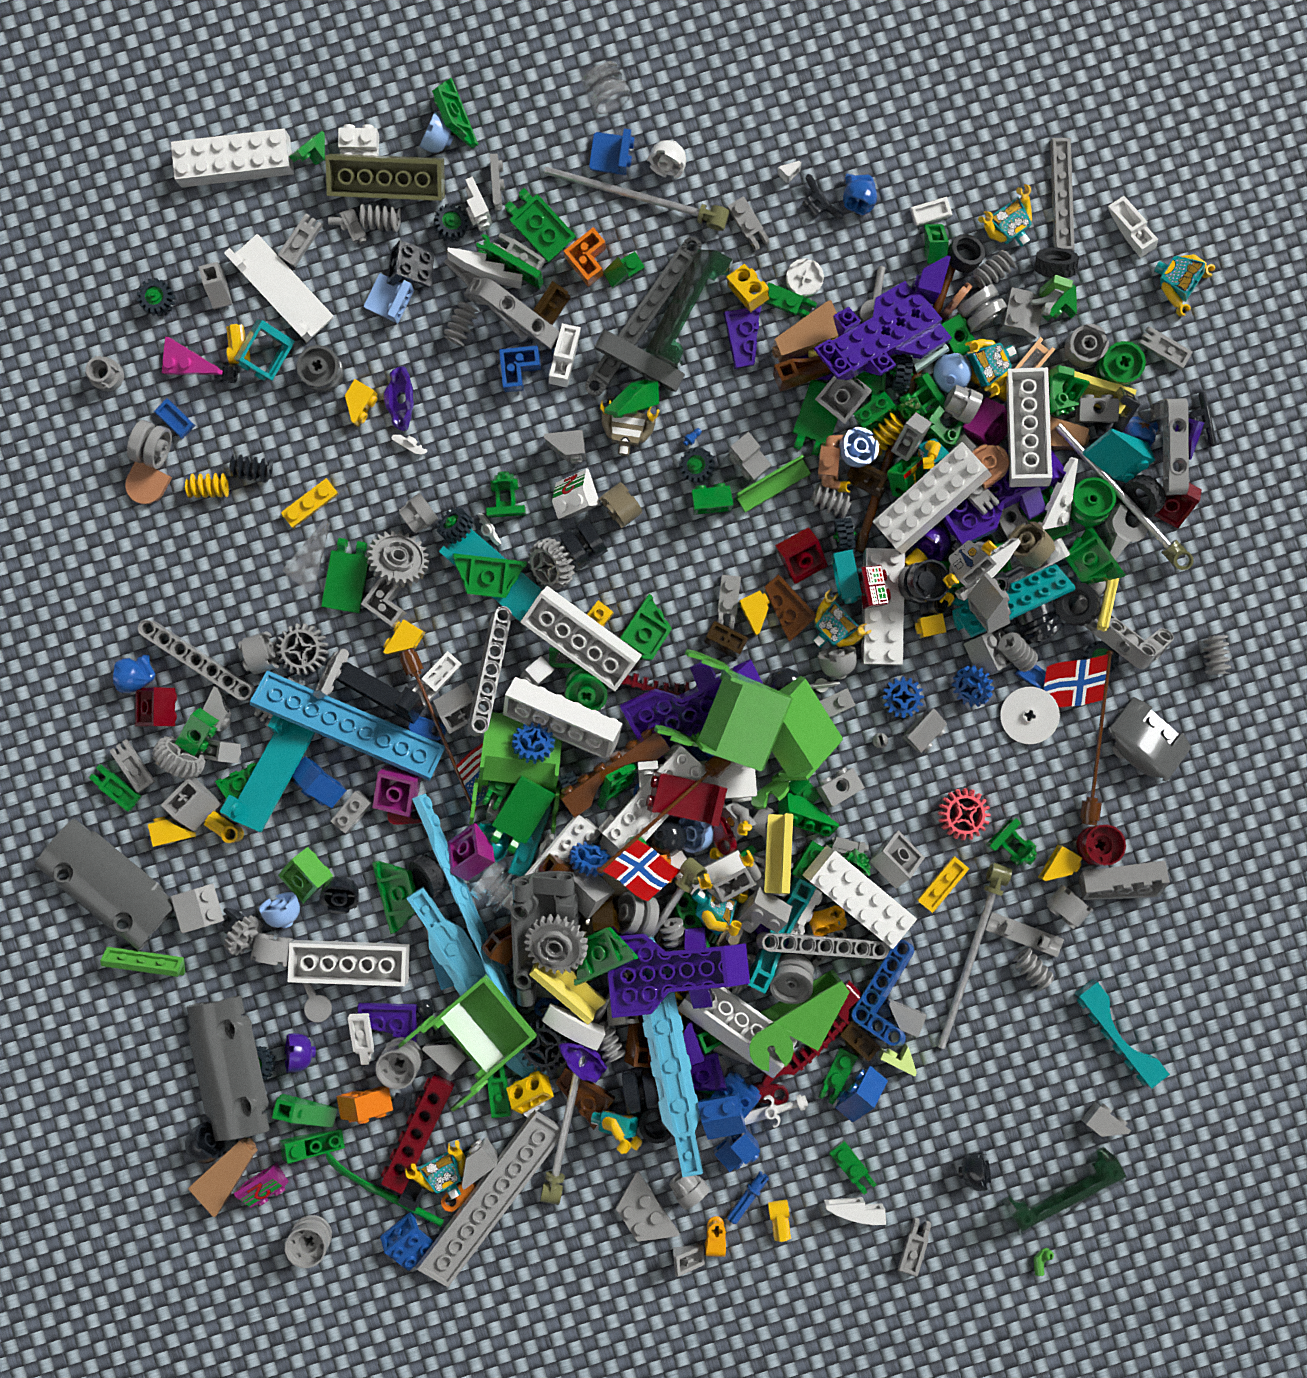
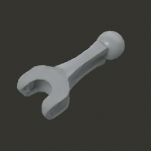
[1081,503,1148,596]

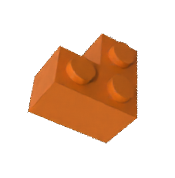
[564,227,606,287]
[336,1086,393,1124]

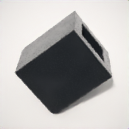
[222,908,245,934]
[398,1179,426,1211]

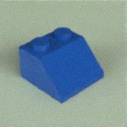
[698,1092,747,1140]

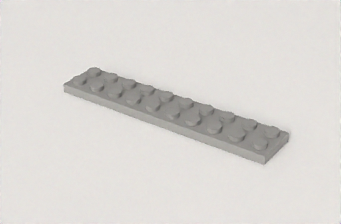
[416,1110,562,1287]

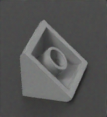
[573,869,615,920]

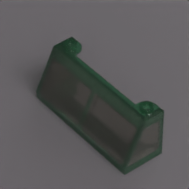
[645,249,733,370]
[1002,1147,1127,1237]

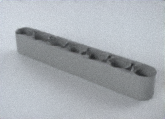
[467,606,512,737]
[138,620,256,701]
[756,932,889,959]

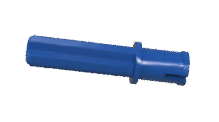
[727,1171,769,1224]

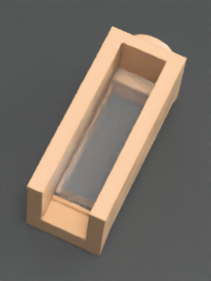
[1014,337,1055,369]

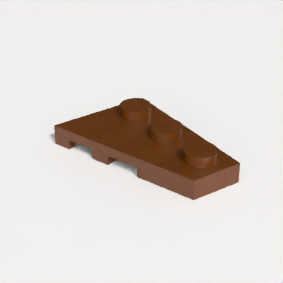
[764,574,816,642]
[556,1065,615,1130]

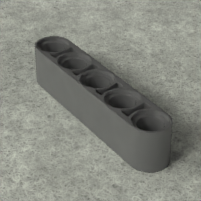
[594,330,685,392]

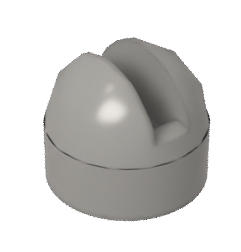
[872,733,888,748]

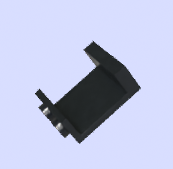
[1094,387,1141,439]

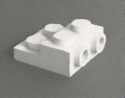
[338,124,379,156]
[465,177,493,231]

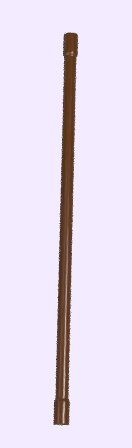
[855,264,955,553]

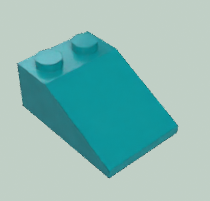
[1082,429,1156,483]

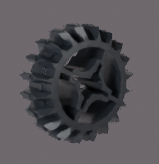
[519,1019,570,1072]

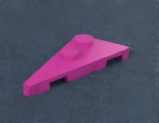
[162,337,223,375]

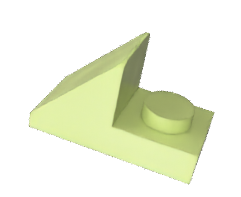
[878,1044,917,1076]

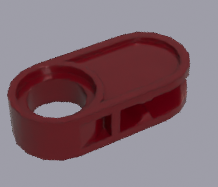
[387,805,422,825]
[712,816,737,855]
[753,1082,789,1105]

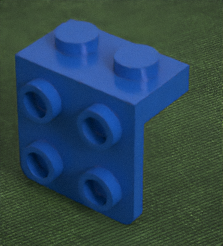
[589,129,635,175]
[710,1071,761,1119]

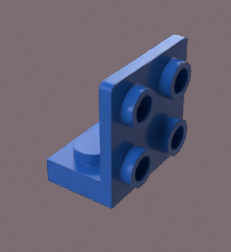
[380,1212,434,1271]

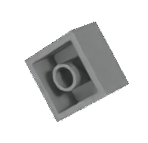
[815,376,872,424]

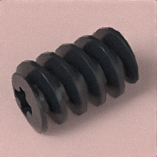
[229,454,273,483]

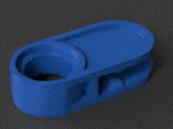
[409,717,447,740]

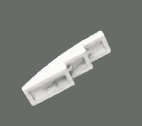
[447,248,522,289]
[955,538,1021,600]
[413,651,462,707]

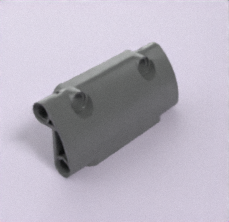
[35,818,174,951]
[511,871,578,1007]
[187,995,270,1141]

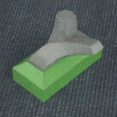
[1029,275,1073,316]

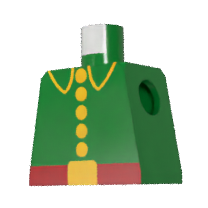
[887,455,924,497]

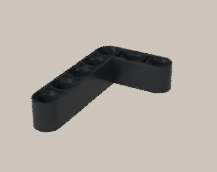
[336,662,425,724]

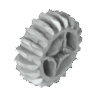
[528,538,575,590]
[276,623,328,675]
[152,736,206,780]

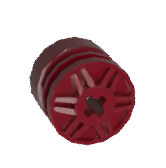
[1076,824,1126,866]

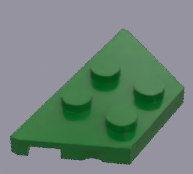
[432,78,479,149]
[1065,526,1126,585]
[452,553,527,598]
[620,594,672,661]
[597,762,638,810]
[372,861,416,934]
[574,927,638,986]

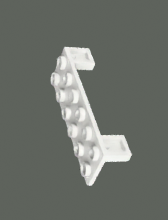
[224,234,334,343]
[598,742,706,849]
[638,761,757,799]
[502,815,601,910]

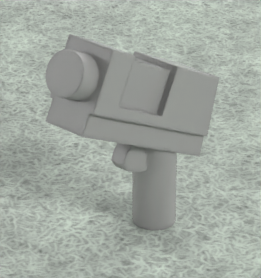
[328,208,367,244]
[831,836,869,856]

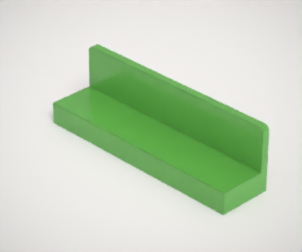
[736,455,811,513]
[100,947,185,977]

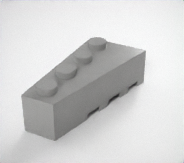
[1078,861,1170,900]

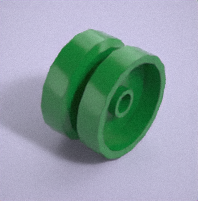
[1096,341,1146,386]
[1070,477,1116,527]
[565,665,608,711]

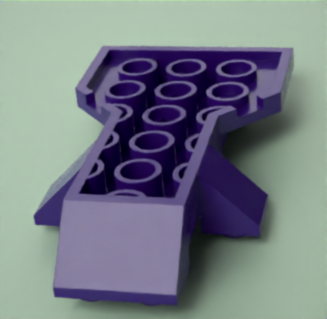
[814,281,952,380]
[942,449,1066,546]
[620,659,763,764]
[608,927,750,1018]

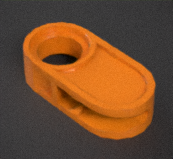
[441,1181,476,1212]

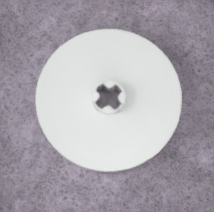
[1000,687,1060,744]

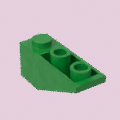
[604,379,659,418]
[778,793,839,837]
[272,1094,338,1127]
[279,1128,345,1164]

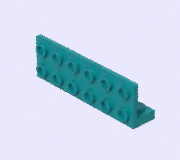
[439,529,543,626]
[952,564,1075,637]
[220,715,315,833]

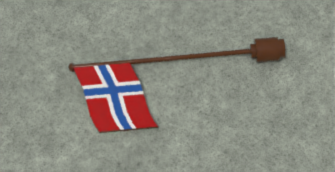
[1044,650,1114,825]
[597,755,732,901]

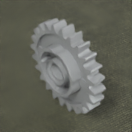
[366,530,429,588]
[524,914,588,974]

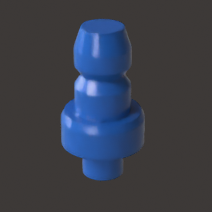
[683,428,702,446]

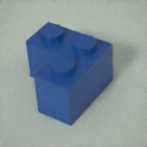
[499,346,541,393]
[292,756,347,808]
[835,1066,888,1123]
[714,1128,760,1172]

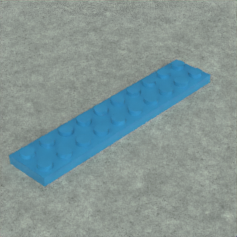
[250,670,445,781]

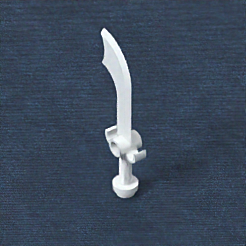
[744,1094,808,1128]

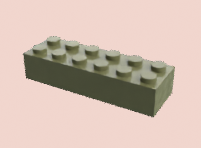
[325,154,445,201]

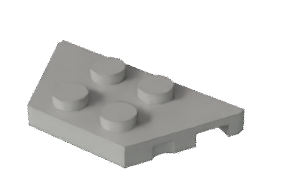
[616,1171,680,1242]

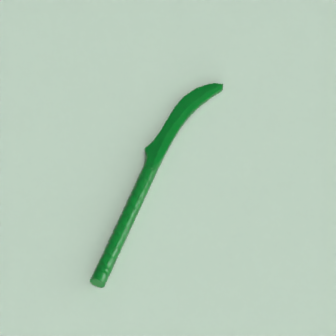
[326,1152,444,1227]

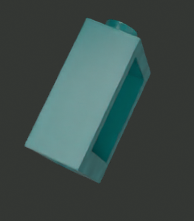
[234,319,295,382]
[831,550,862,604]

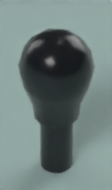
[416,999,436,1036]

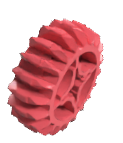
[938,788,991,840]

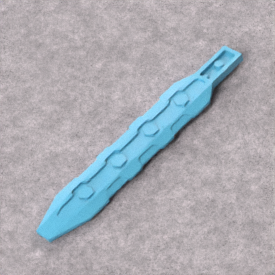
[412,794,516,1008]
[407,886,547,1078]
[633,937,703,1177]

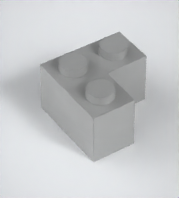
[729,432,771,482]
[361,578,406,628]
[736,887,792,934]

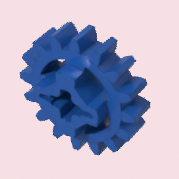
[952,665,994,707]
[881,676,924,718]
[512,722,555,764]
[568,841,611,877]

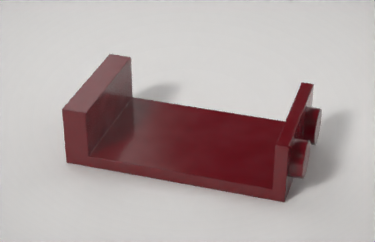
[646,771,727,827]

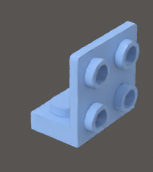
[364,273,414,324]

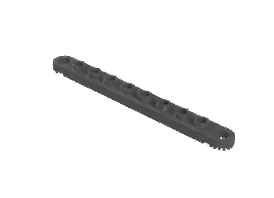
[585,237,702,397]

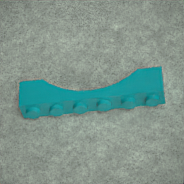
[747,877,817,994]
[1075,979,1170,1089]

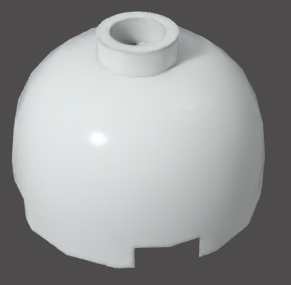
[647,140,686,178]

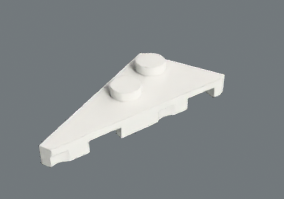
[1038,457,1078,529]

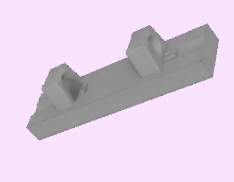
[985,912,1064,957]

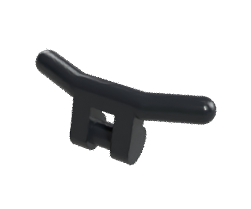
[802,174,843,220]
[1188,391,1217,447]

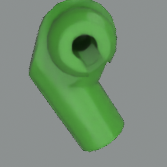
[1034,1248,1054,1276]

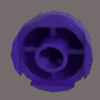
[913,525,952,561]
[285,1033,316,1073]

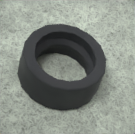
[947,234,985,273]
[638,1107,672,1144]

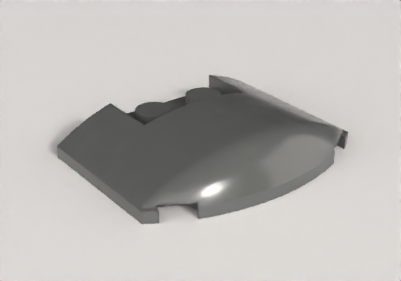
[1108,697,1191,781]

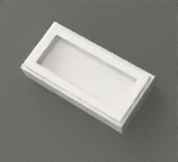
[910,197,952,227]

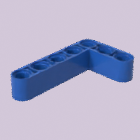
[852,940,914,1047]

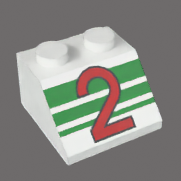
[552,469,600,519]

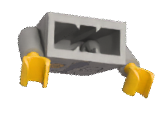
[943,540,997,589]
[710,802,756,860]
[698,850,761,903]

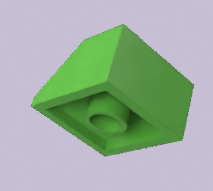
[278,847,333,904]

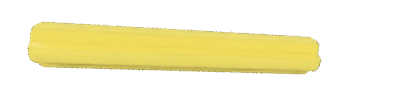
[1097,578,1119,632]

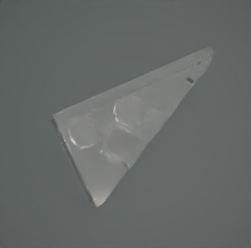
[282,519,330,594]

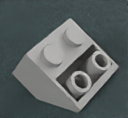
[968,573,1011,633]
[964,628,1012,675]
[433,682,484,734]
[161,777,222,831]

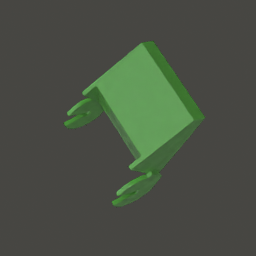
[654,649,793,771]
[751,676,843,810]
[469,712,562,834]
[749,969,849,1072]
[397,974,537,1112]

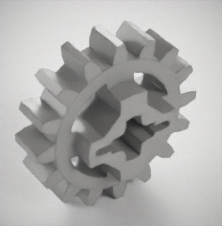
[224,915,263,956]

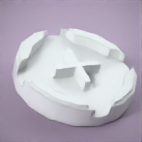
[786,258,824,298]

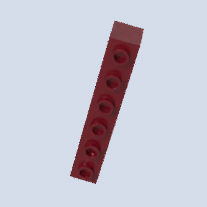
[381,1074,455,1194]

